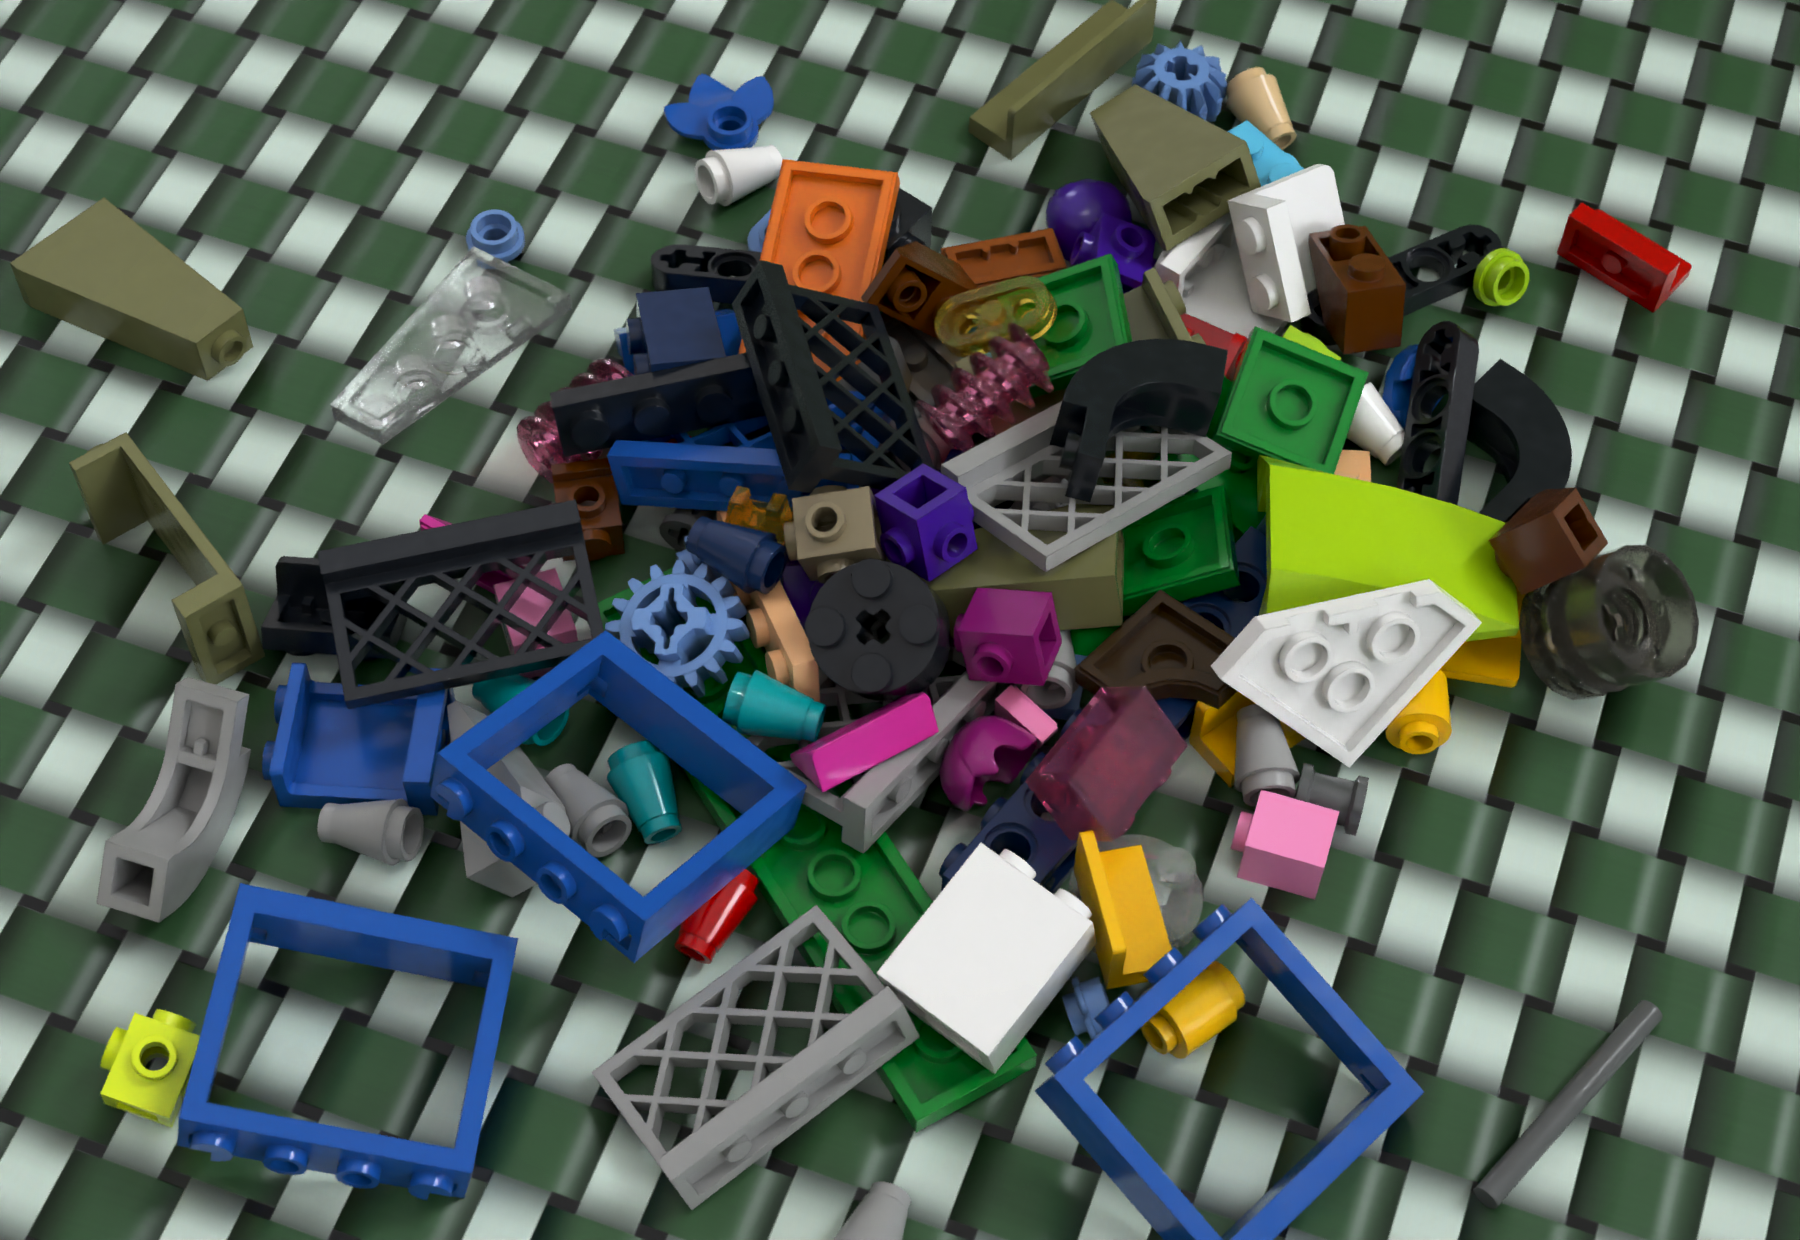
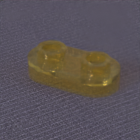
[934,276,1057,358]

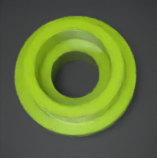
[1473,248,1530,306]

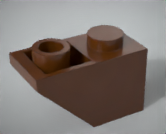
[1308,224,1406,355]
[861,241,987,346]
[1489,488,1608,596]

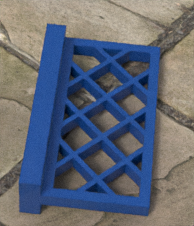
[607,391,891,516]

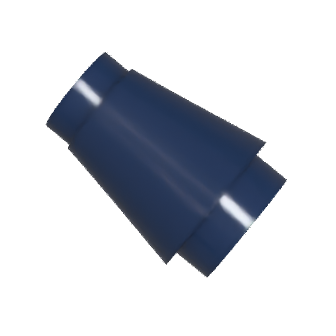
[686,516,788,594]

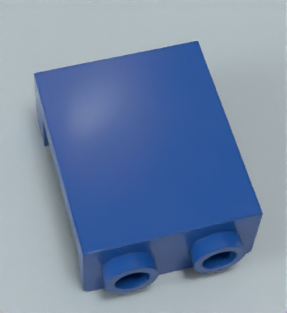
[262,663,456,816]

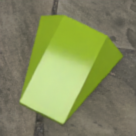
[1257,455,1519,642]

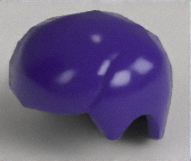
[1046,178,1132,262]

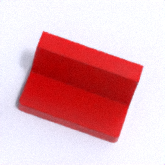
[1557,203,1692,313]

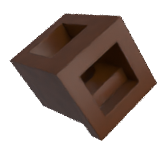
[551,458,625,561]

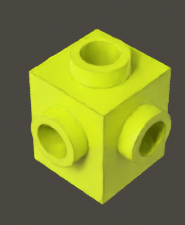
[100,1009,200,1128]

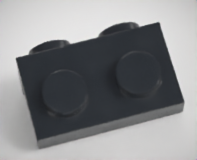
[261,556,407,661]

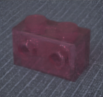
[1025,686,1188,842]

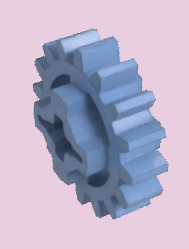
[605,560,750,698]

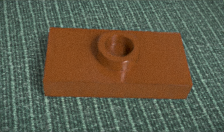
[940,228,1068,299]

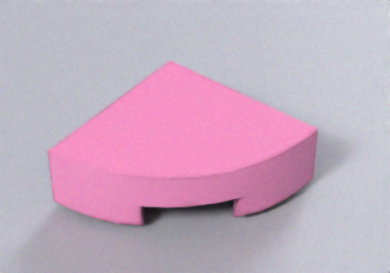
[994,685,1058,749]

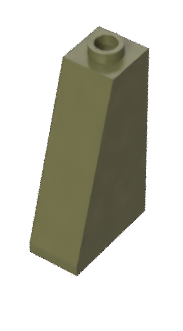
[1090,84,1261,251]
[10,198,253,381]
[885,504,1124,639]

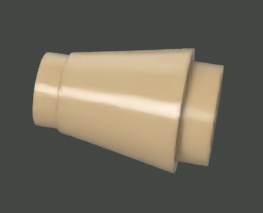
[1226,67,1296,150]

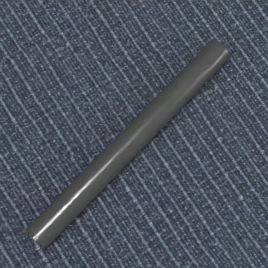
[1473,1000,1663,1209]

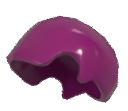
[939,716,1037,812]

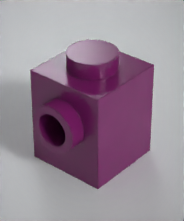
[954,588,1062,686]

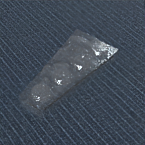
[330,246,572,444]

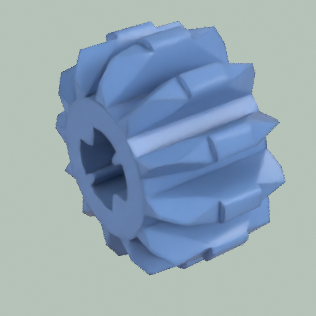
[1131,40,1227,122]

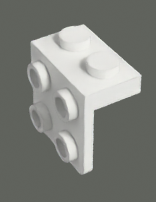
[1227,164,1345,323]
[1155,212,1310,338]

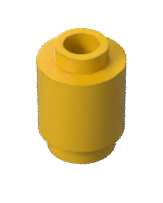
[1385,669,1452,755]
[1141,961,1245,1059]

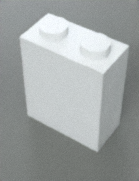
[877,843,1097,1074]

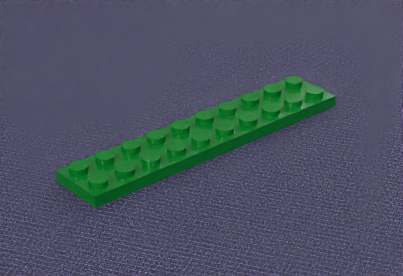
[587,567,1037,1133]

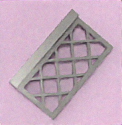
[941,401,1232,572]
[748,620,1015,854]
[591,905,920,1210]

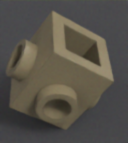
[784,485,886,584]

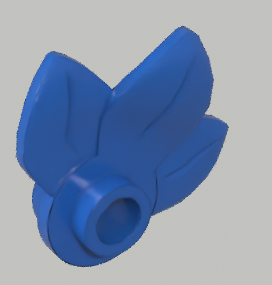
[664,73,774,150]

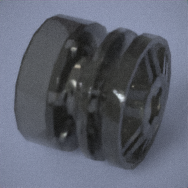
[1519,545,1699,700]

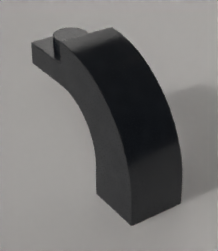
[1050,339,1228,502]
[1467,359,1572,523]

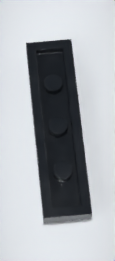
[550,352,766,457]

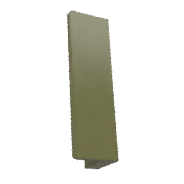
[969,0,1157,160]

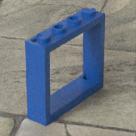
[430,630,807,963]
[177,883,518,1201]
[1035,898,1424,1240]

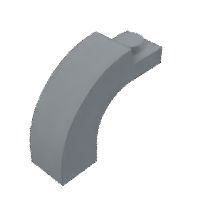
[96,677,251,923]

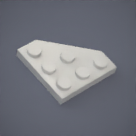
[1211,579,1482,768]

